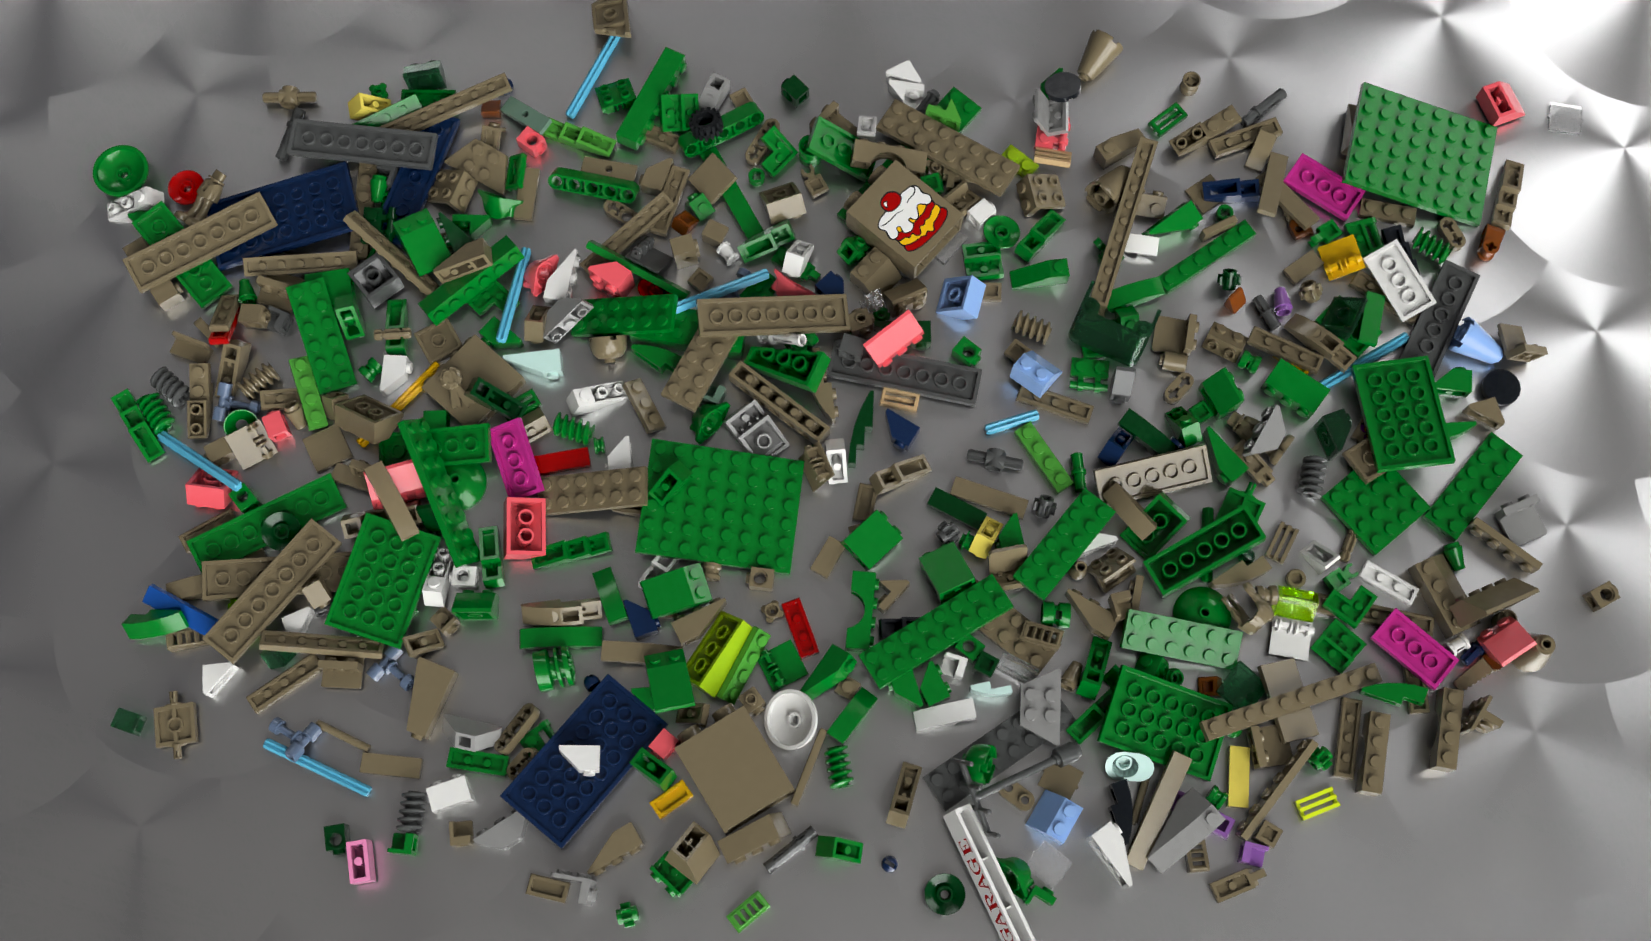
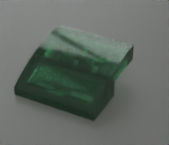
[1215,661,1265,710]

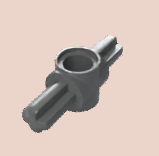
[967,448,1024,472]

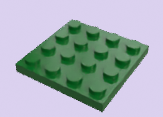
[1320,470,1431,556]

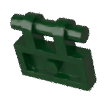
[361,207,397,245]

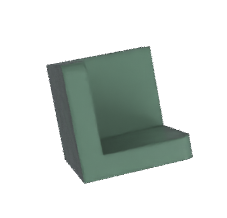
[701,385,727,404]

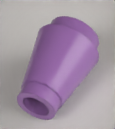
[1274,287,1293,316]

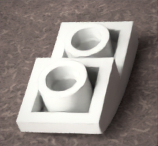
[1124,234,1160,257]

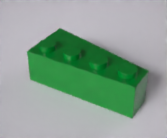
[744,346,831,393]

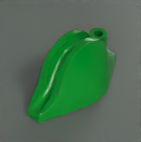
[478,189,524,219]
[690,402,731,444]
[996,857,1034,901]

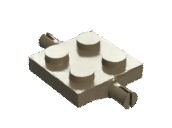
[153,691,199,759]

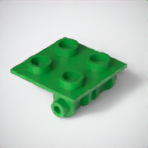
[594,78,636,115]
[758,639,808,692]

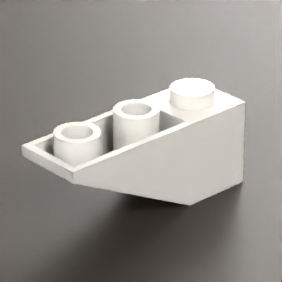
[107,186,164,221]
[543,249,581,305]
[566,380,628,416]
[422,546,454,607]

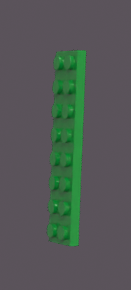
[397,418,480,568]
[186,473,348,574]
[858,574,1014,690]

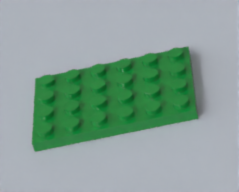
[1351,356,1456,473]
[324,512,442,649]
[1097,665,1233,782]

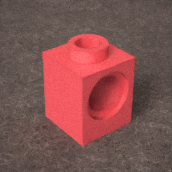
[516,126,547,159]
[261,410,292,443]
[648,728,680,761]

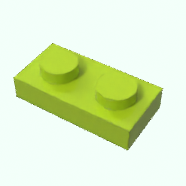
[1001,144,1039,178]

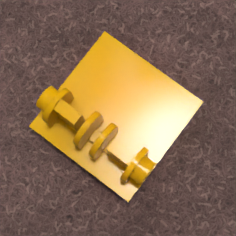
[1318,234,1366,281]

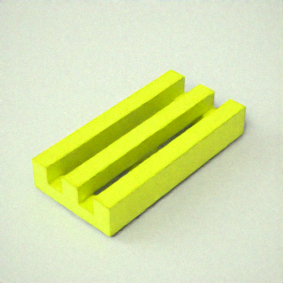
[1294,787,1341,821]

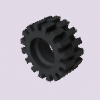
[689,107,724,141]

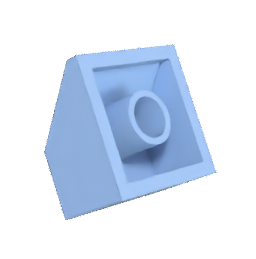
[936,275,986,320]
[1010,351,1062,398]
[1026,789,1083,845]

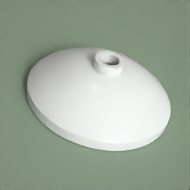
[764,689,818,750]

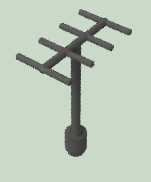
[950,742,1082,838]

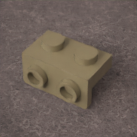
[943,181,981,216]
[1136,189,1168,219]
[1202,322,1248,363]

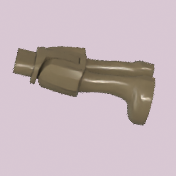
[174,169,227,226]
[1226,411,1295,466]

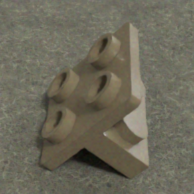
[255,274,304,313]
[1087,547,1136,593]
[317,655,365,689]
[1460,695,1504,735]

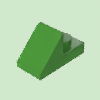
[925,99,961,131]

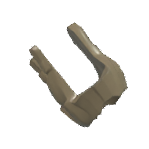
[1221,582,1274,635]

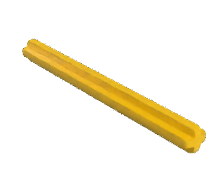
[356,362,440,448]

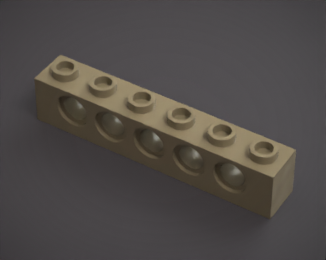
[729,360,830,445]

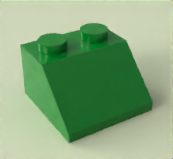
[451,590,499,620]

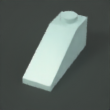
[503,349,564,380]

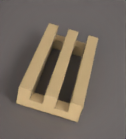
[1033,147,1072,168]
[879,387,920,413]

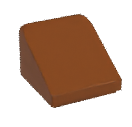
[481,100,501,118]
[671,210,699,235]
[1224,287,1246,314]
[1198,676,1223,698]

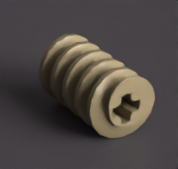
[1011,310,1052,345]
[236,362,281,399]

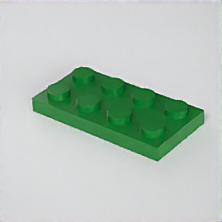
[805,116,876,183]

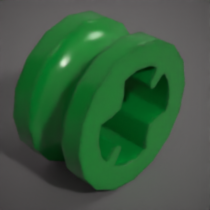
[748,168,765,187]
[1215,204,1234,221]
[593,436,606,454]

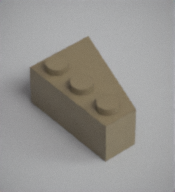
[717,812,792,865]

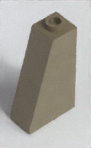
[406,656,459,741]

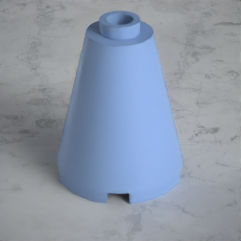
[1448,317,1503,364]

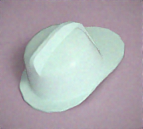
[1105,749,1154,781]

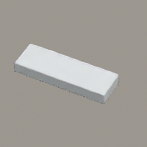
[1357,560,1420,607]

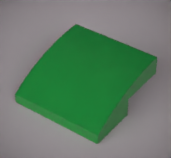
[659,94,699,132]
[962,242,1004,281]
[1310,618,1367,674]

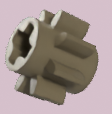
[1298,280,1323,303]

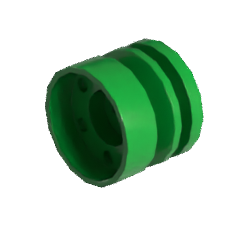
[532,645,576,692]

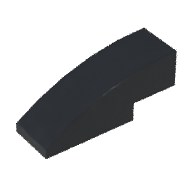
[1108,779,1133,845]

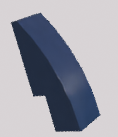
[1202,178,1260,203]

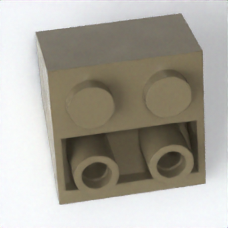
[883,278,928,318]
[664,821,720,885]

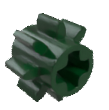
[1217,268,1242,291]

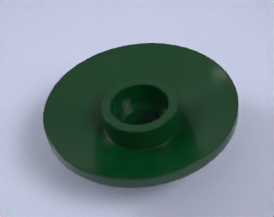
[261,512,301,551]
[924,873,965,915]

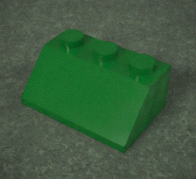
[1261,358,1330,419]

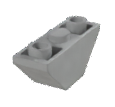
[543,298,594,344]
[1242,404,1286,457]
[442,713,502,752]
[473,809,528,850]

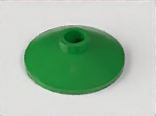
[983,215,1020,249]

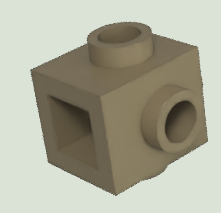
[849,307,875,336]

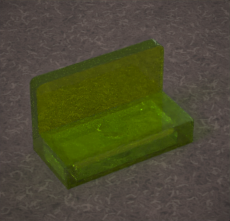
[1274,585,1319,622]

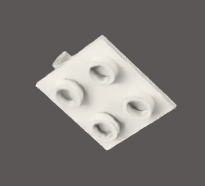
[1268,616,1315,661]

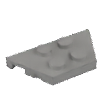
[1019,669,1061,746]

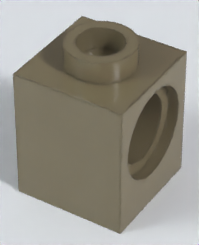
[238,304,271,329]
[203,436,236,467]
[746,567,775,592]
[1582,581,1621,612]

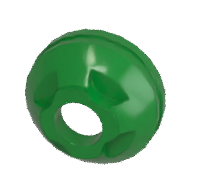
[223,409,258,435]

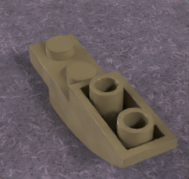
[1169,104,1242,157]
[1283,313,1357,373]
[811,347,839,424]
[187,363,214,439]
[521,597,603,626]

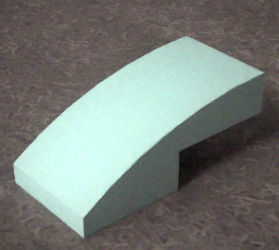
[969,681,1013,697]

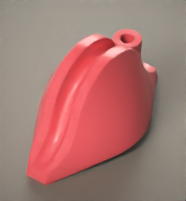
[523,254,559,297]
[771,268,816,296]

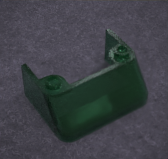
[1068,280,1162,367]

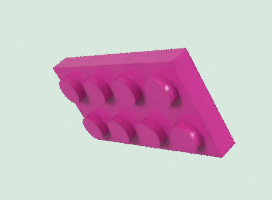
[1283,153,1366,222]
[490,417,545,498]
[1370,608,1459,690]

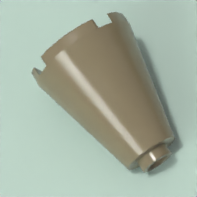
[1077,30,1123,82]
[1085,165,1130,214]
[1511,633,1556,672]

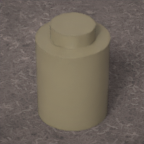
[1158,351,1188,373]

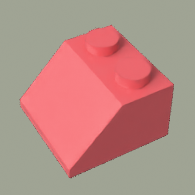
[185,468,238,510]
[1476,616,1537,667]

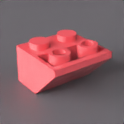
[1476,81,1525,126]
[588,261,635,298]

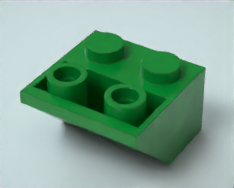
[1198,367,1244,421]

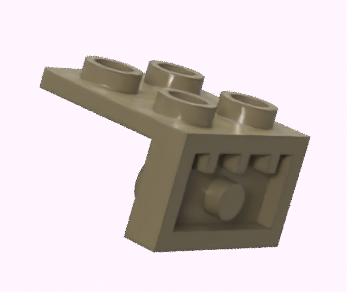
[1497,323,1548,362]
[1245,725,1293,770]

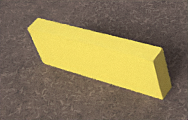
[1227,746,1250,808]

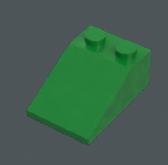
[392,208,451,277]
[1120,492,1191,560]
[640,563,712,619]
[644,648,695,714]

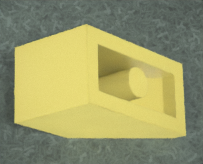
[348,93,391,120]
[968,516,1004,560]

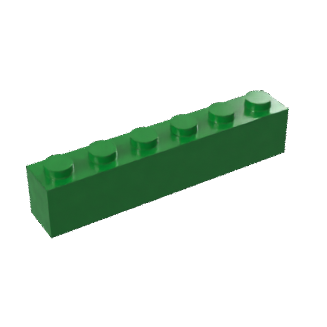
[616,47,687,151]
[418,235,525,326]

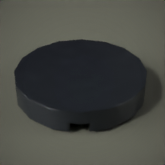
[1044,72,1081,103]
[1481,369,1521,407]

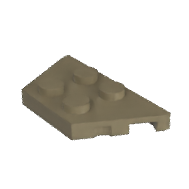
[591,0,632,38]
[444,138,508,196]

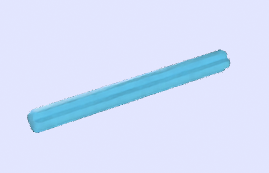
[565,36,621,119]
[496,247,531,343]
[676,268,769,314]
[1319,332,1410,388]
[157,431,242,491]
[263,738,372,797]

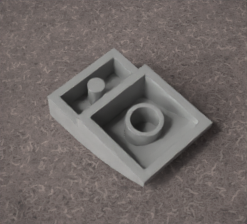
[722,399,790,457]

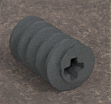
[150,366,190,407]
[1297,456,1328,499]
[395,791,428,834]

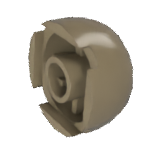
[589,335,627,363]

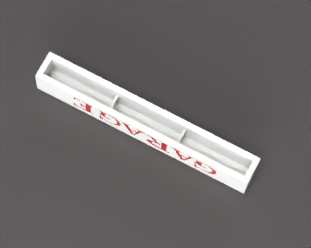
[943,803,1036,941]

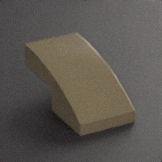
[1244,129,1277,173]

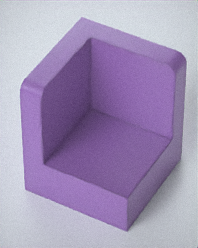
[1237,841,1269,868]

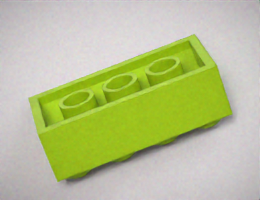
[687,611,753,698]

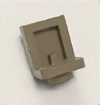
[738,687,766,717]

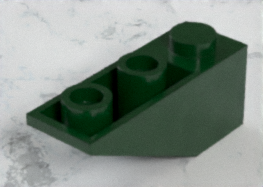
[436,212,474,255]

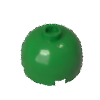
[962,744,997,785]

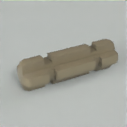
[374,327,412,341]
[1339,529,1357,563]

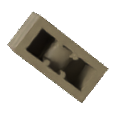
[669,233,701,270]

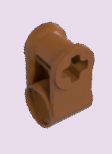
[1477,224,1506,262]

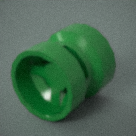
[1237,350,1262,374]
[358,357,382,383]

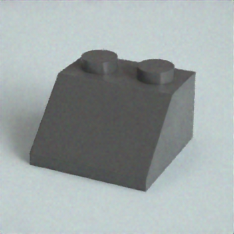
[347,252,405,309]

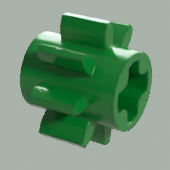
[1307,746,1333,771]
[616,902,639,928]

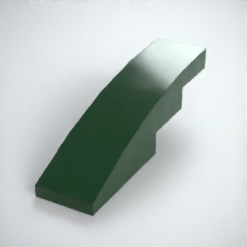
[848,390,874,468]
[1118,408,1180,455]

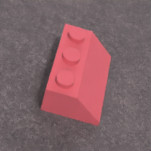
[863,309,924,368]
[364,459,426,510]
[503,497,546,560]

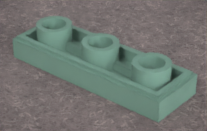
[500,96,552,135]

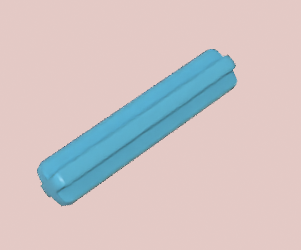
[984,409,1039,435]

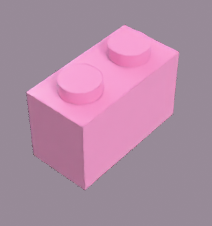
[346,839,376,885]

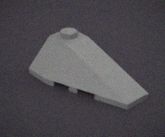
[1147,788,1226,874]

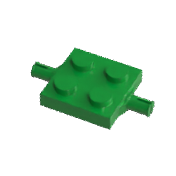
[1214,482,1266,522]

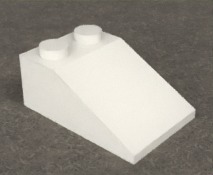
[1086,821,1133,889]

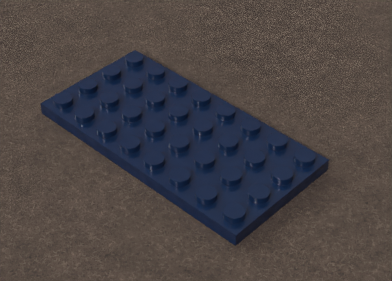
[207,161,360,271]
[500,674,668,849]

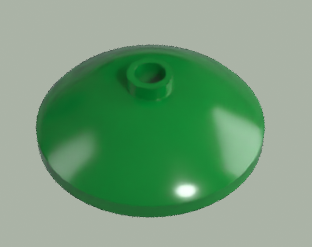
[93,145,149,197]
[445,463,487,511]
[1172,586,1232,629]

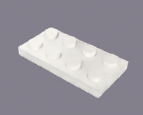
[1363,239,1437,322]

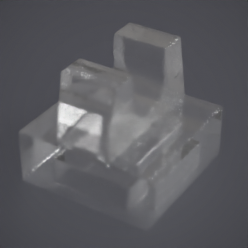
[859,289,885,313]

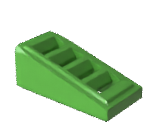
[726,890,771,933]

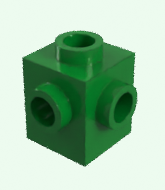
[836,235,870,265]

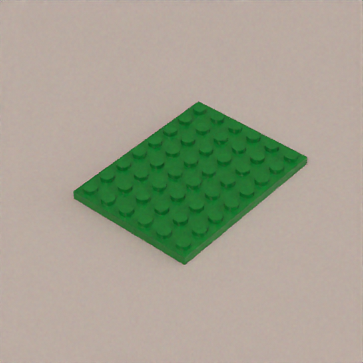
[1342,82,1498,227]
[635,439,805,575]

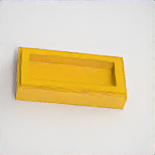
[649,779,694,819]

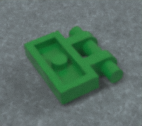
[1069,357,1110,393]

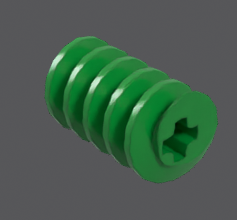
[1412,227,1455,265]
[136,393,175,435]
[553,412,595,445]
[824,745,854,789]

